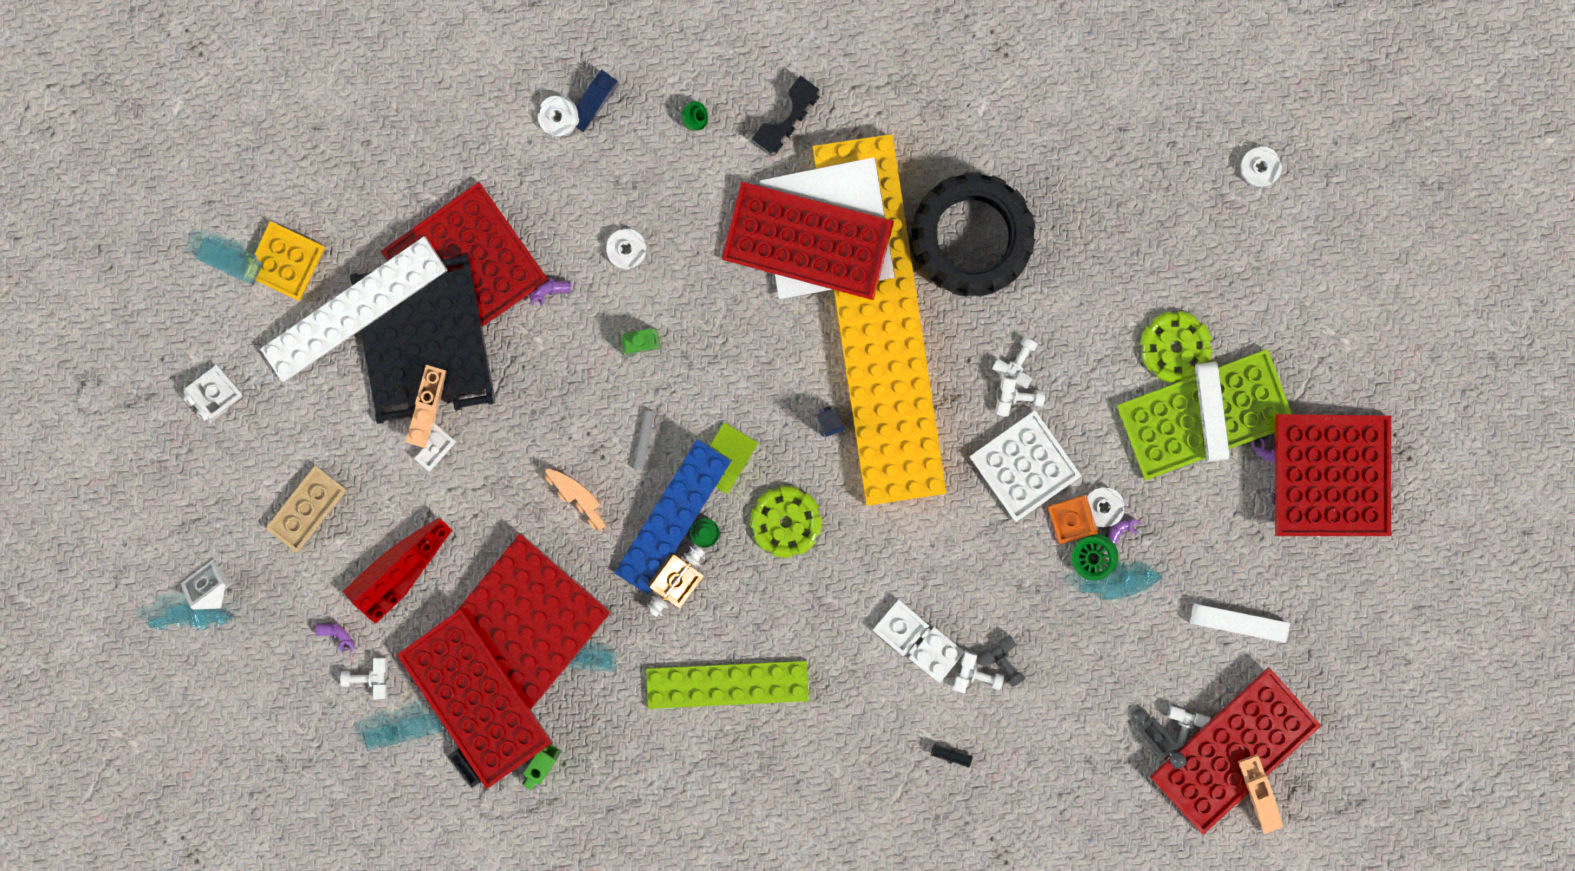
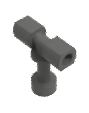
[977,634,1025,687]

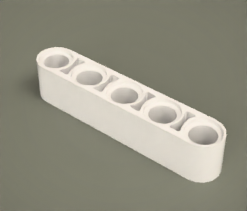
[1195,361,1229,462]
[1190,603,1290,643]

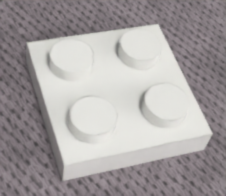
[873,599,929,656]

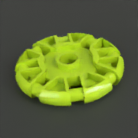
[1140,311,1213,383]
[750,486,822,558]

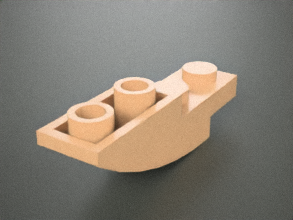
[406,365,446,448]
[545,468,607,531]
[1238,754,1283,834]

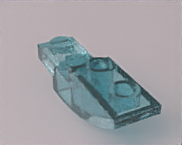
[1079,570,1162,600]
[147,605,234,631]
[567,648,617,672]
[362,712,446,751]

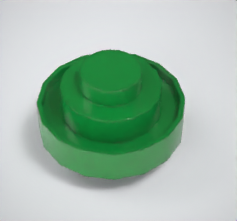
[681,101,708,131]
[690,518,720,548]

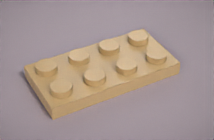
[265,465,348,553]

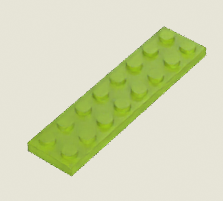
[646,660,809,709]

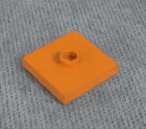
[1047,495,1098,545]

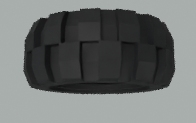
[911,172,1036,297]

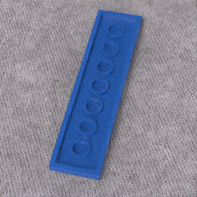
[614,439,732,595]

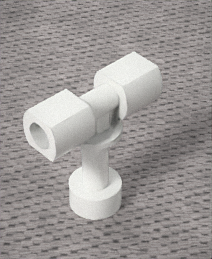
[991,337,1038,389]
[995,374,1045,416]
[953,650,1004,693]
[340,658,387,699]
[1167,705,1210,750]

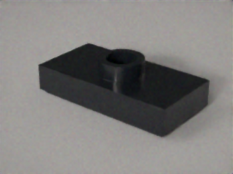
[448,748,481,788]

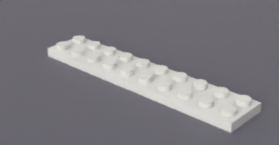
[260,237,448,383]

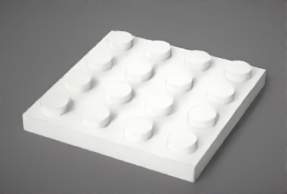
[969,410,1081,522]

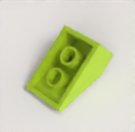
[710,422,758,495]

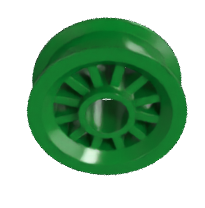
[1072,534,1119,581]

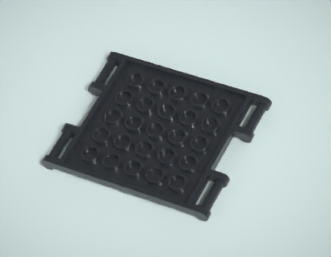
[350,253,495,424]

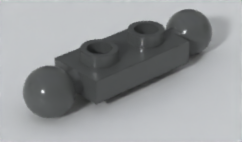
[1132,708,1186,769]

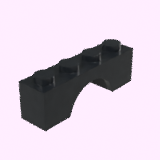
[752,75,820,156]

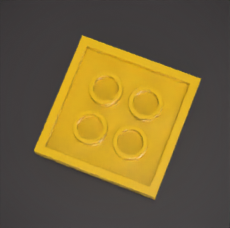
[244,221,326,301]

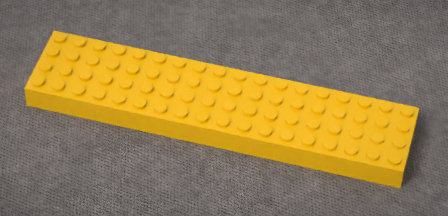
[812,134,947,506]

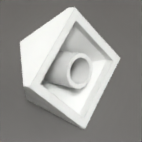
[181,560,232,610]

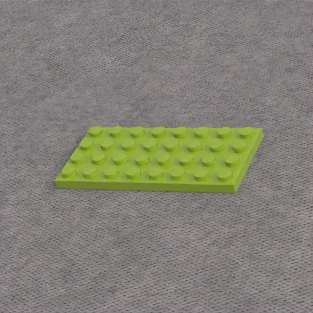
[1116,349,1292,481]

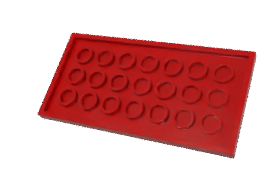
[722,181,894,300]
[397,608,553,789]
[1149,667,1321,835]

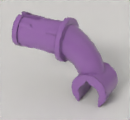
[529,279,572,306]
[1250,438,1275,464]
[1107,518,1142,545]
[316,622,356,653]

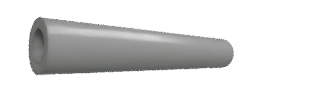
[633,410,654,471]

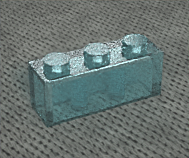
[195,236,263,285]

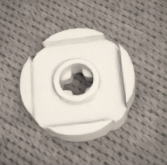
[538,96,579,136]
[1240,146,1282,187]
[606,229,647,270]
[1087,487,1124,527]

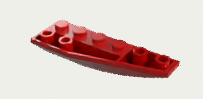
[343,518,452,624]

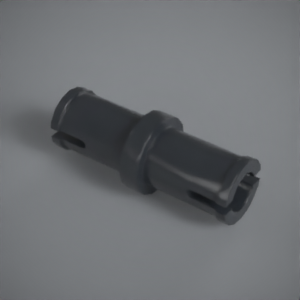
[930,744,973,768]

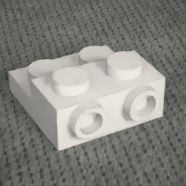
[183,365,243,423]
[908,626,965,683]

